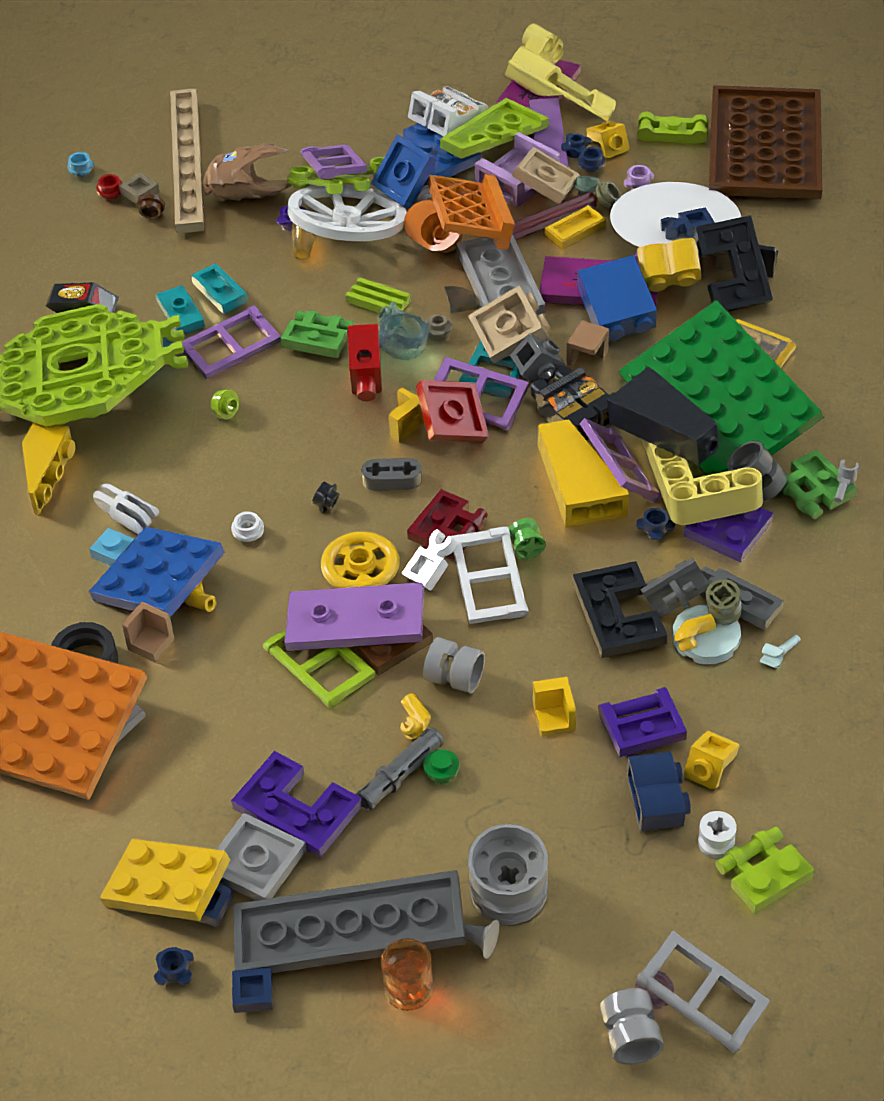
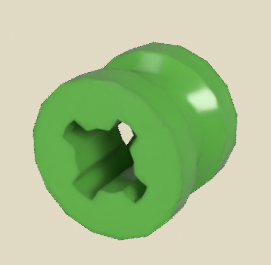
[509,518,546,560]

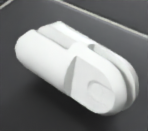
[93,484,159,535]

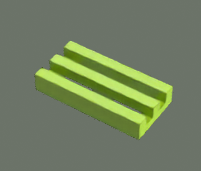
[345,277,411,313]

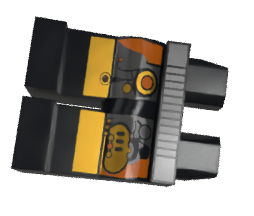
[531,365,615,441]

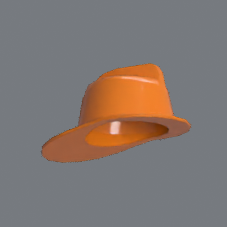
[404,200,463,254]

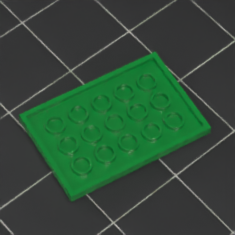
[618,300,824,476]

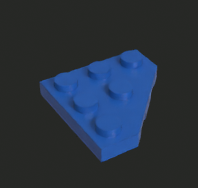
[402,123,482,186]

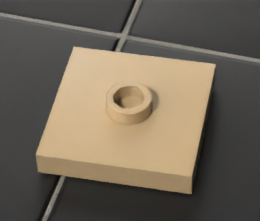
[512,147,580,205]

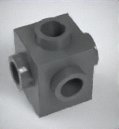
[510,333,565,383]

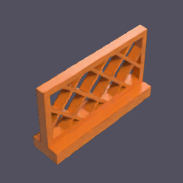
[427,174,515,250]

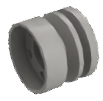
[468,824,548,925]

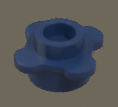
[561,133,592,158]
[636,507,675,540]
[154,947,194,986]

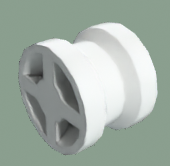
[698,811,737,859]

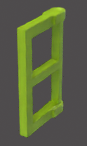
[263,630,375,708]

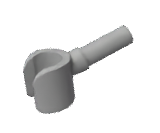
[834,460,859,503]

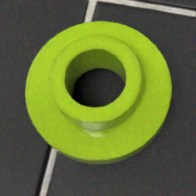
[211,389,239,420]

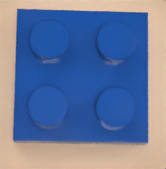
[370,134,438,209]

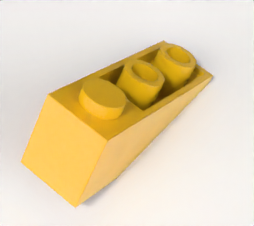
[22,422,75,515]

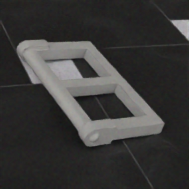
[636,931,770,1054]

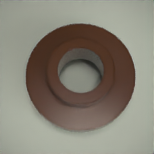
[137,193,165,219]

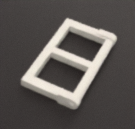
[451,527,529,624]

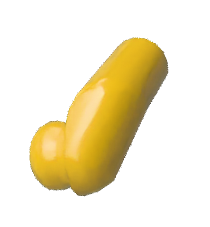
[184,582,216,612]
[674,613,716,652]
[400,693,431,739]

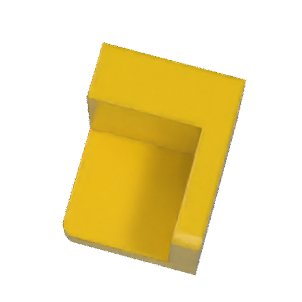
[533,676,576,736]

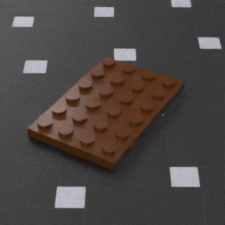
[709,85,823,199]

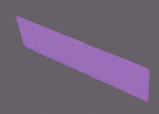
[529,98,569,168]

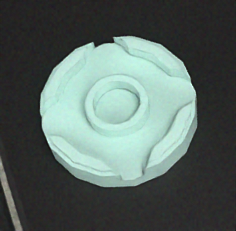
[672,605,741,664]

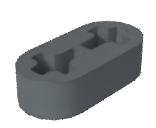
[361,458,422,490]

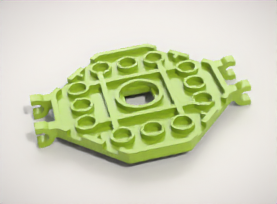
[0,304,188,427]

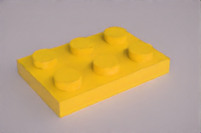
[100,839,230,921]

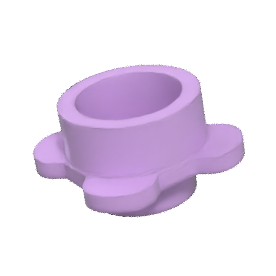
[624,165,654,189]

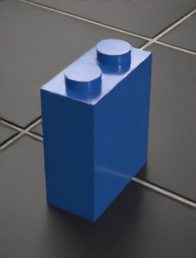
[577,255,657,341]

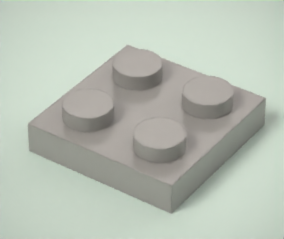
[216,813,307,901]

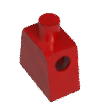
[348,324,382,402]

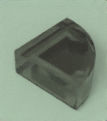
[444,286,479,313]

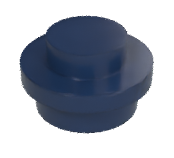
[578,147,605,172]

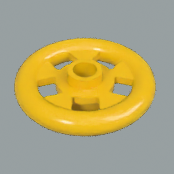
[321,531,400,588]

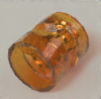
[381,938,433,1011]

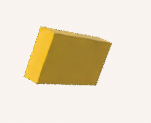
[545,205,607,250]

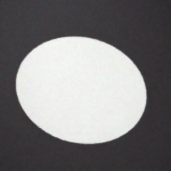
[610,182,741,251]

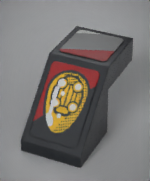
[45,282,119,313]

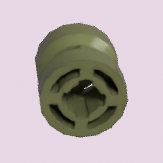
[706,579,742,625]

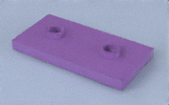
[285,582,424,651]

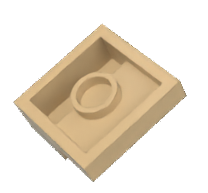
[468,285,551,364]

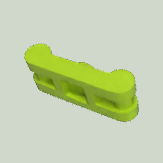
[637,111,709,144]

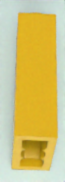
[538,419,629,528]

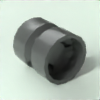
[727,441,787,501]

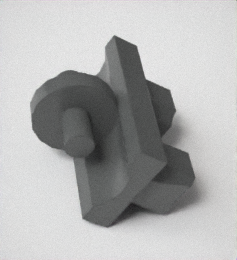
[641,558,709,618]

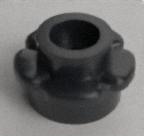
[312,481,340,512]

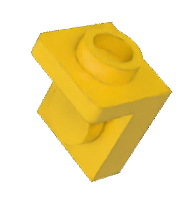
[586,120,630,158]
[389,387,425,442]
[683,730,740,790]

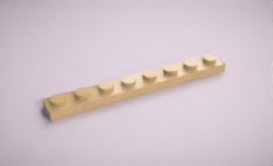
[170,89,205,233]

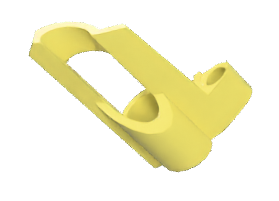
[505,23,616,121]

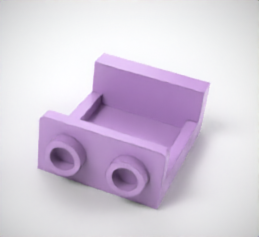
[475,132,560,207]

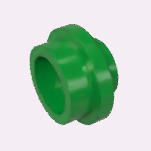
[423,749,459,784]

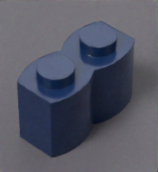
[626,752,691,832]

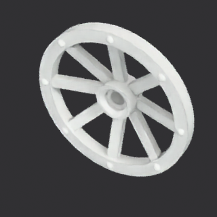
[288,184,407,241]

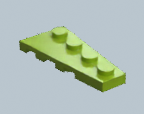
[440,98,549,159]

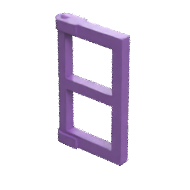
[300,144,367,179]
[182,305,281,379]
[434,357,529,431]
[580,418,662,502]

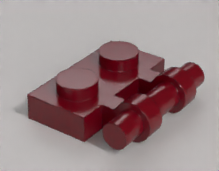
[407,489,488,560]

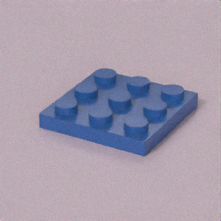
[89,527,225,617]

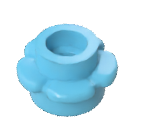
[67,152,94,177]

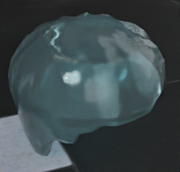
[379,313,429,360]

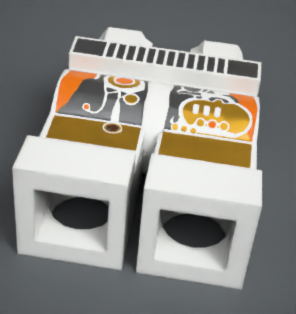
[408,87,488,136]

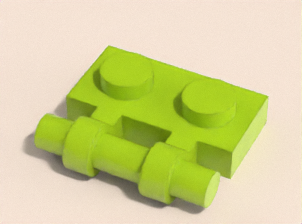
[715,826,815,914]

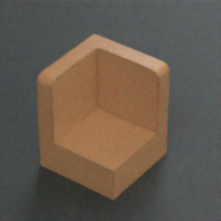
[566,320,609,365]
[122,602,175,663]

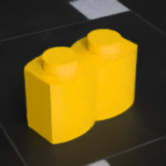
[637,238,702,292]

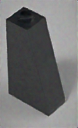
[607,367,719,465]

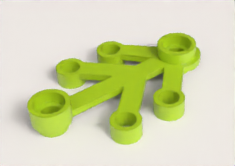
[287,157,384,194]

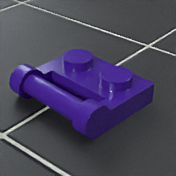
[598,687,687,757]

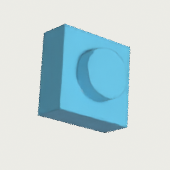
[89,528,135,566]

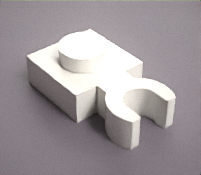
[402,529,457,592]

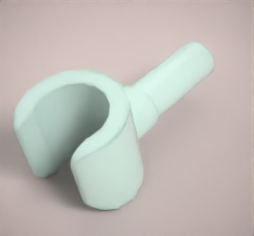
[760,635,801,668]

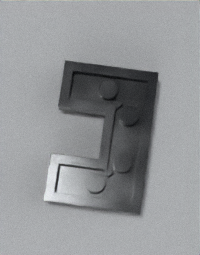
[693,215,773,312]
[572,561,668,658]

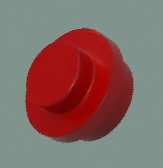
[96,174,123,199]

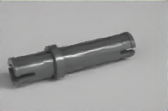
[356,727,444,811]

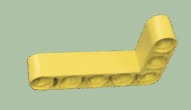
[641,439,763,525]

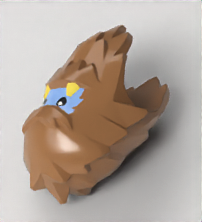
[203,143,293,202]

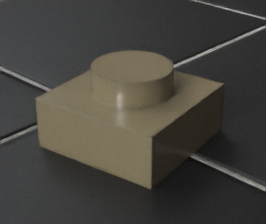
[120,173,160,204]

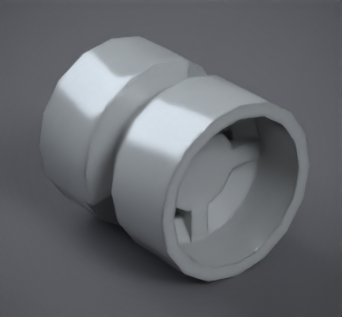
[423,637,485,694]
[600,988,664,1064]

